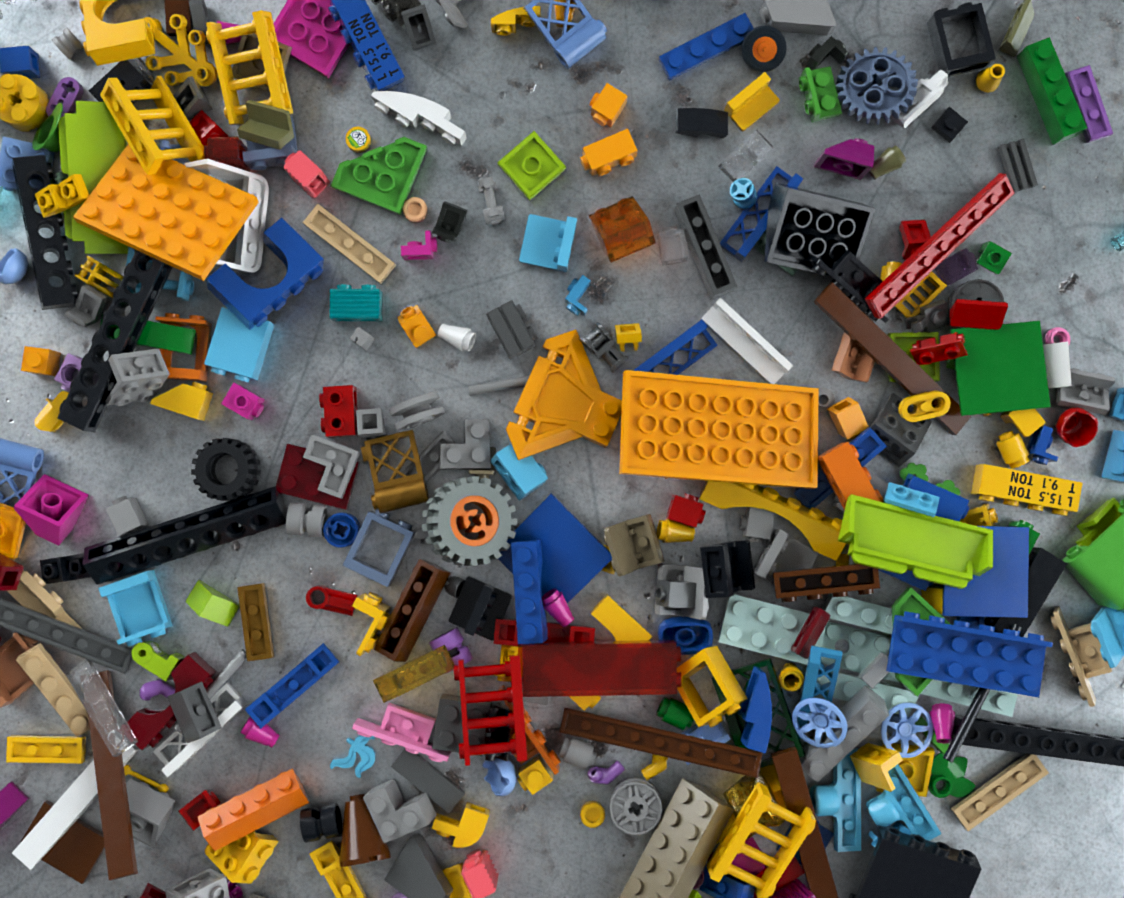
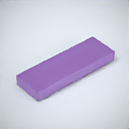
[1065,65,1113,143]

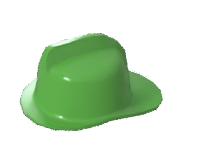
[32,102,63,152]

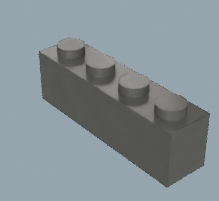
[674,194,737,300]

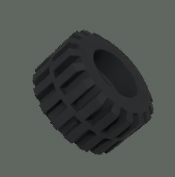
[191,438,261,501]

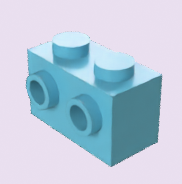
[491,444,548,501]

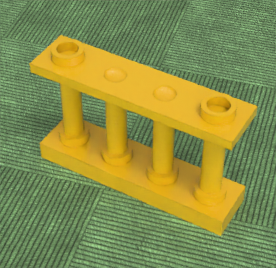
[206,10,294,125]
[100,76,208,175]
[707,782,816,898]

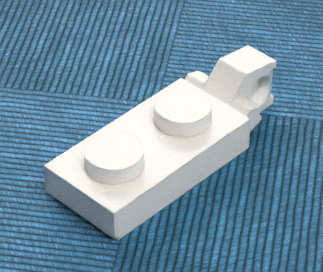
[890,70,949,129]

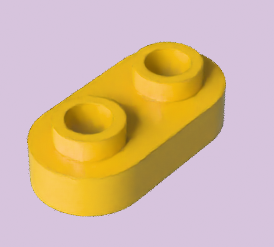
[898,390,951,422]

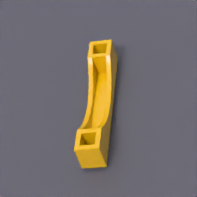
[699,481,846,561]

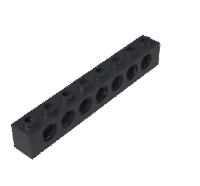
[58,250,173,432]
[83,486,287,585]
[952,715,1124,767]

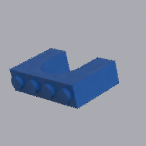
[206,218,324,330]
[878,473,970,591]

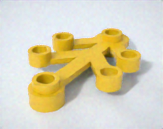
[144,14,218,87]

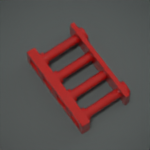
[454,654,527,766]

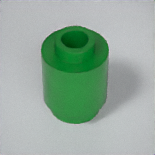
[656,697,694,731]

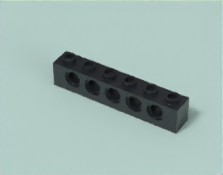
[12,155,78,310]

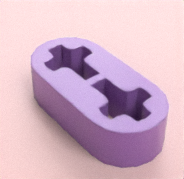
[46,77,84,117]

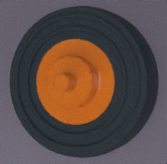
[742,26,787,72]

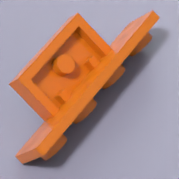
[498,685,561,775]

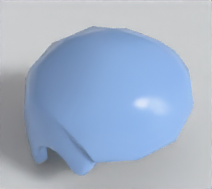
[0,248,28,284]
[482,757,517,796]

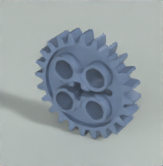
[836,47,918,125]

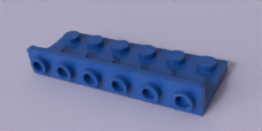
[886,611,1053,698]

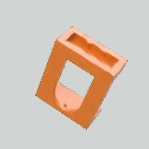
[155,313,212,382]

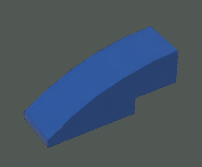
[738,666,772,753]

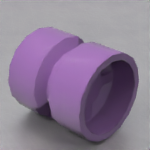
[429,627,473,674]

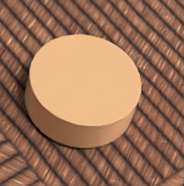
[403,197,428,223]

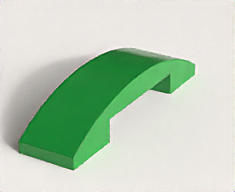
[100,314,196,355]

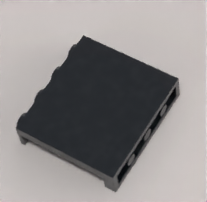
[849,825,982,898]

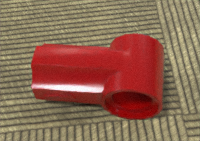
[306,585,358,616]

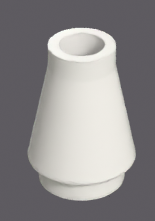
[438,324,476,352]

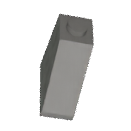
[759,0,837,36]

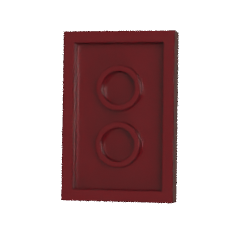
[276,444,360,510]

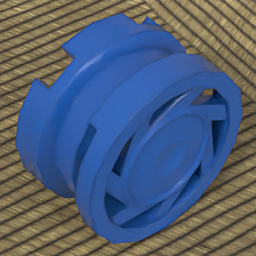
[323,513,361,548]

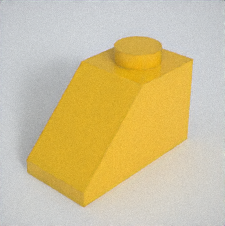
[150,381,214,421]

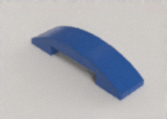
[245,643,340,729]

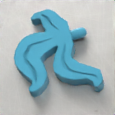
[330,735,376,778]

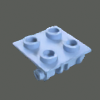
[0,136,55,191]

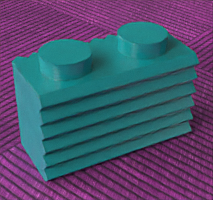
[329,284,383,322]

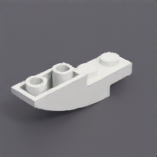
[371,91,467,146]

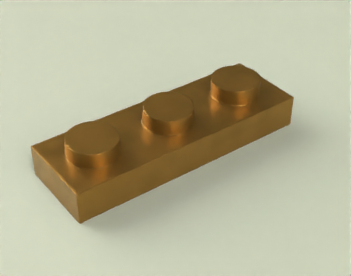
[237,583,274,662]

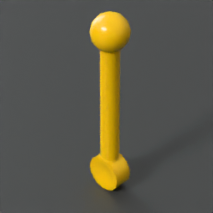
[124,765,168,793]

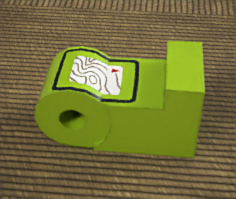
[132,641,185,681]

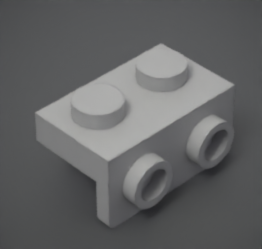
[1056,368,1115,415]

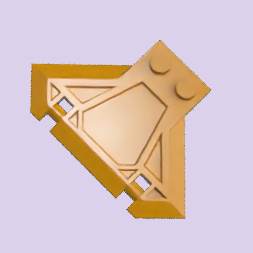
[506,329,622,460]

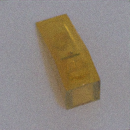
[373,645,455,703]

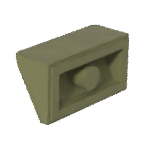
[999,0,1035,57]

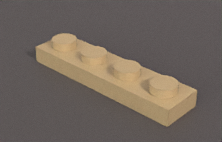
[302,204,396,284]
[16,643,90,737]
[950,754,1049,831]

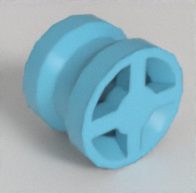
[730,178,757,209]

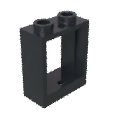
[927,2,996,77]

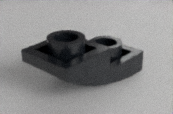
[675,108,728,138]
[40,553,91,584]

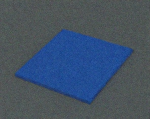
[498,493,612,603]
[942,526,1029,618]

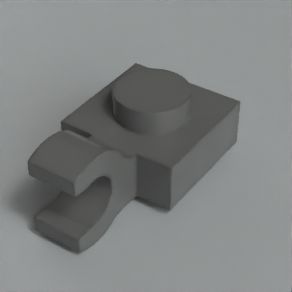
[905,299,950,333]

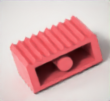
[284,150,330,198]
[461,849,499,898]

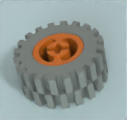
[422,476,517,566]

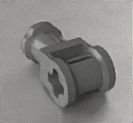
[579,322,628,373]

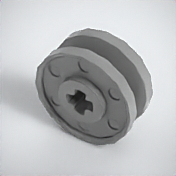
[389,391,446,431]
[609,777,662,835]

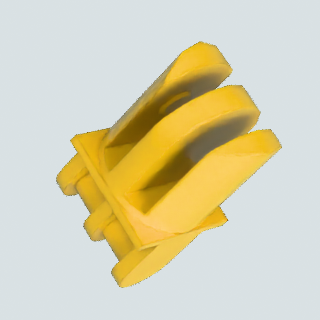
[74,255,124,298]
[34,391,69,432]

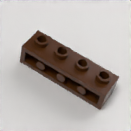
[374,559,451,662]
[773,564,880,602]

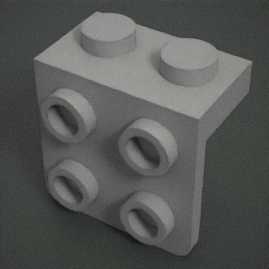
[654,564,709,620]

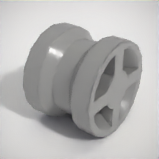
[51,27,84,60]

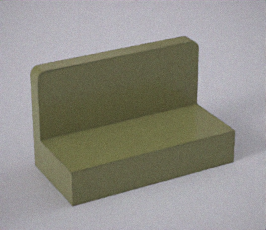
[237,100,294,150]

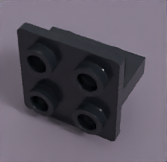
[448,576,512,641]

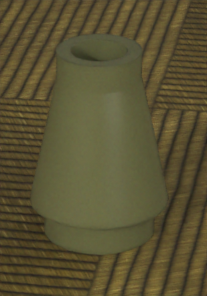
[869,145,906,180]

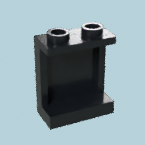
[700,540,755,598]

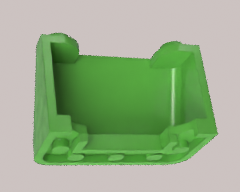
[1062,499,1124,610]

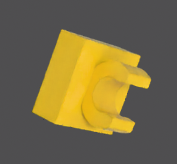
[615,323,642,352]

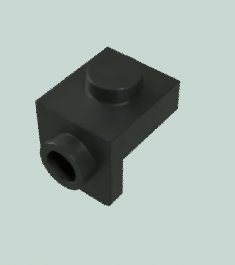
[806,36,849,70]
[432,201,468,243]

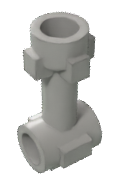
[478,177,505,225]

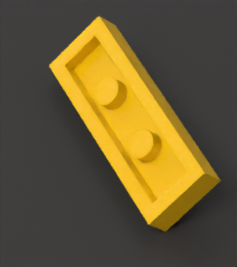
[6,735,86,764]

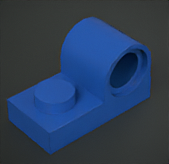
[699,865,756,898]

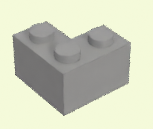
[363,779,436,843]

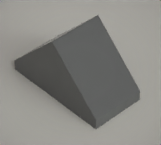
[401,4,436,50]
[173,76,213,121]

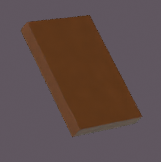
[19,800,105,884]

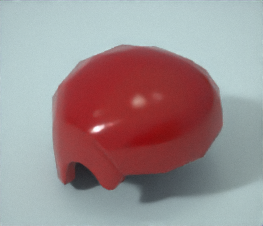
[1055,407,1098,447]

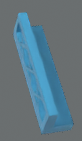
[797,646,843,739]

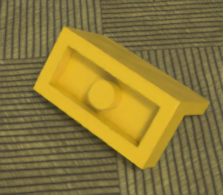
[724,72,780,131]
[850,743,903,792]

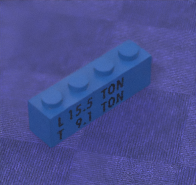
[328,0,405,91]

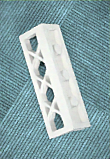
[700,298,793,384]
[153,682,248,778]

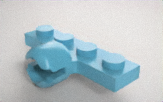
[809,747,861,852]
[866,764,941,841]

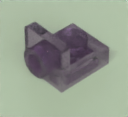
[935,248,978,287]

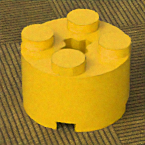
[0,74,49,132]

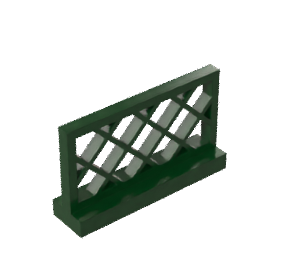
[711,658,805,768]

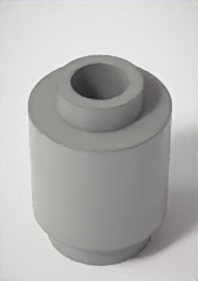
[558,737,597,770]

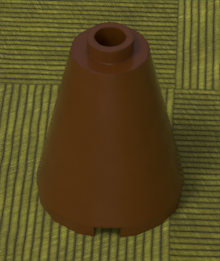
[339,794,391,867]

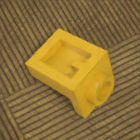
[959,503,998,526]

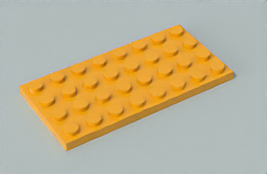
[619,370,819,489]

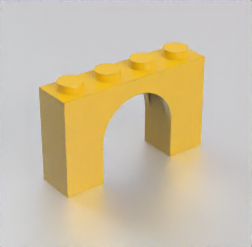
[79,0,155,66]
[540,594,652,711]

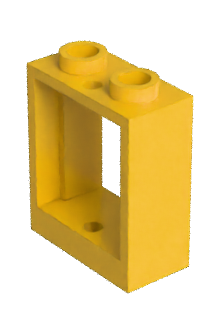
[669,646,748,728]

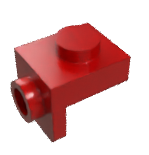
[178,790,221,831]

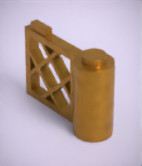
[361,429,429,514]

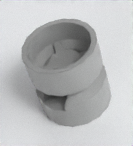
[286,503,328,537]

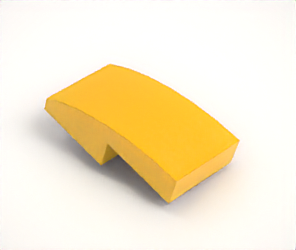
[491,6,541,36]
[35,174,89,218]

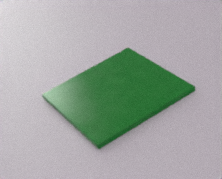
[951,321,1051,416]

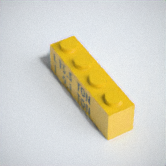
[971,464,1082,516]

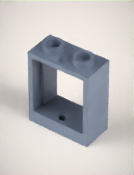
[342,509,416,587]

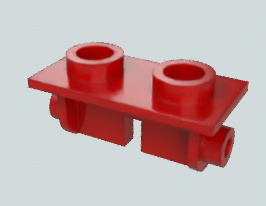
[910,332,968,365]

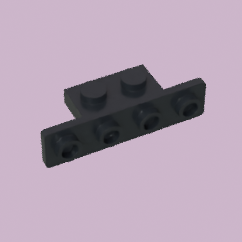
[810,250,889,323]

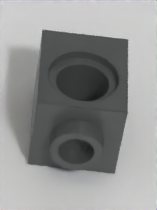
[655,579,696,608]

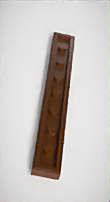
[814,283,971,435]
[83,670,138,880]
[559,708,763,778]
[770,746,839,898]

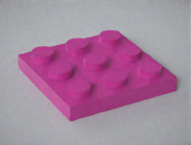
[274,0,350,79]

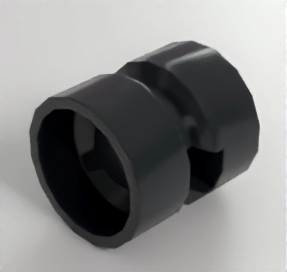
[300,803,343,843]

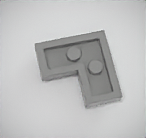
[439,419,491,470]
[303,434,360,499]

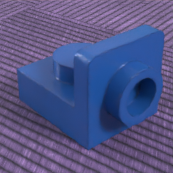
[1027,425,1059,465]

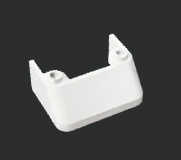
[184,159,269,273]

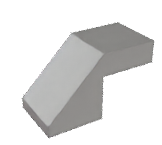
[356,408,389,464]

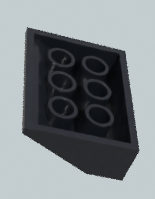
[764,183,876,276]

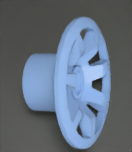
[792,698,847,748]
[881,703,933,758]

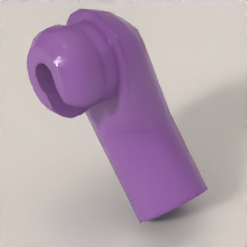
[140,679,175,701]
[587,760,626,785]

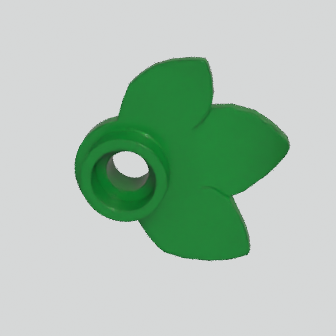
[928,753,976,798]

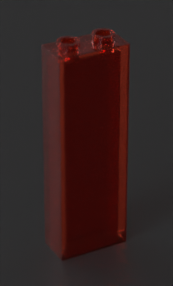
[522,640,682,697]

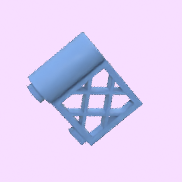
[524,0,607,69]
[0,438,44,505]

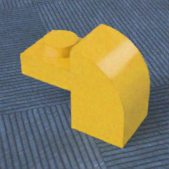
[431,802,490,848]

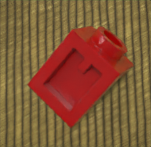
[189,110,229,154]
[899,220,931,260]

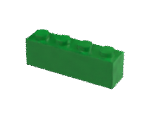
[1016,37,1087,145]

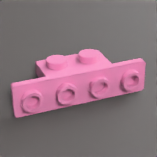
[352,703,451,762]

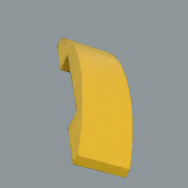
[309,840,367,898]

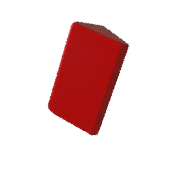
[950,299,1008,330]

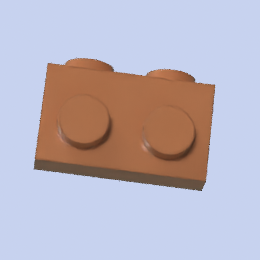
[832,332,875,383]

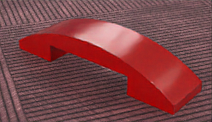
[493,618,595,653]

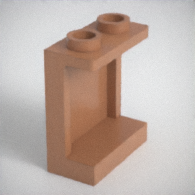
[0,632,53,708]

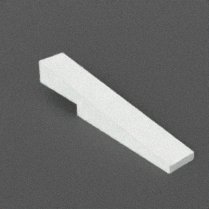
[12,733,139,870]

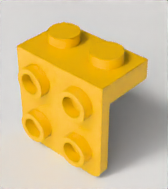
[352,592,391,657]
[205,831,278,884]

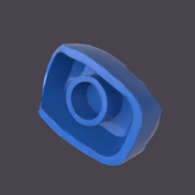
[658,616,713,655]

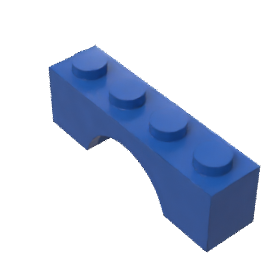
[511,539,548,644]

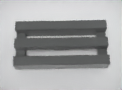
[998,138,1038,193]

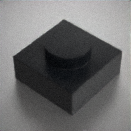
[931,106,968,143]

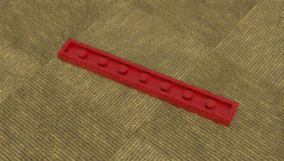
[865,173,1015,319]

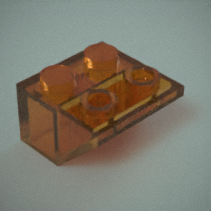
[588,196,656,263]

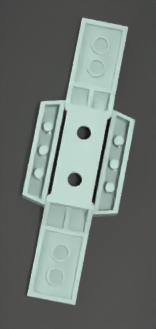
[717,593,1018,717]

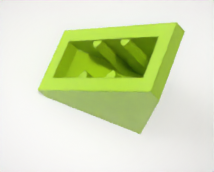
[185,580,240,627]

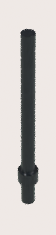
[943,624,1022,763]

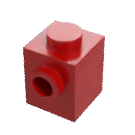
[666,493,706,528]

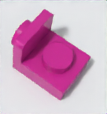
[401,230,437,260]

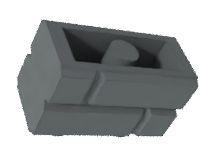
[486,300,538,360]

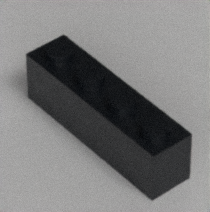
[984,547,1067,637]

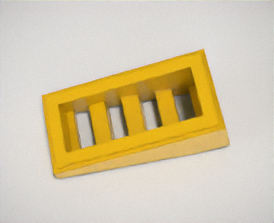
[895,272,947,318]

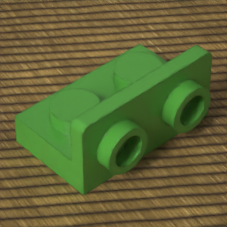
[799,66,842,122]

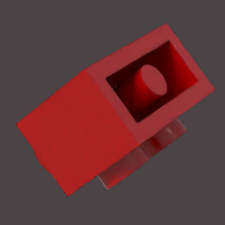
[319,385,358,438]

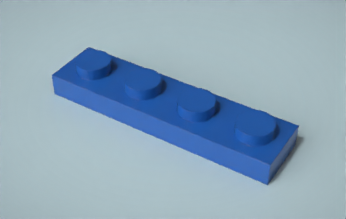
[658,13,754,81]
[793,427,887,509]

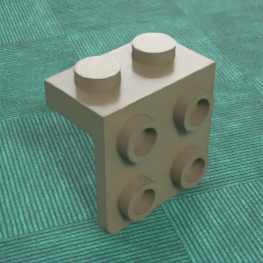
[604,514,665,577]

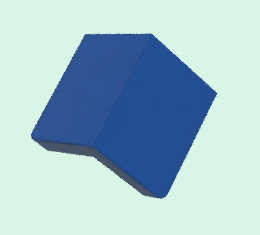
[0,46,40,79]

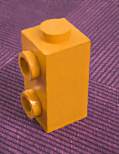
[580,128,638,176]

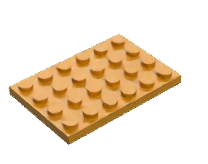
[73,144,259,281]

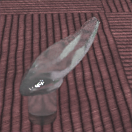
[129,58,155,84]

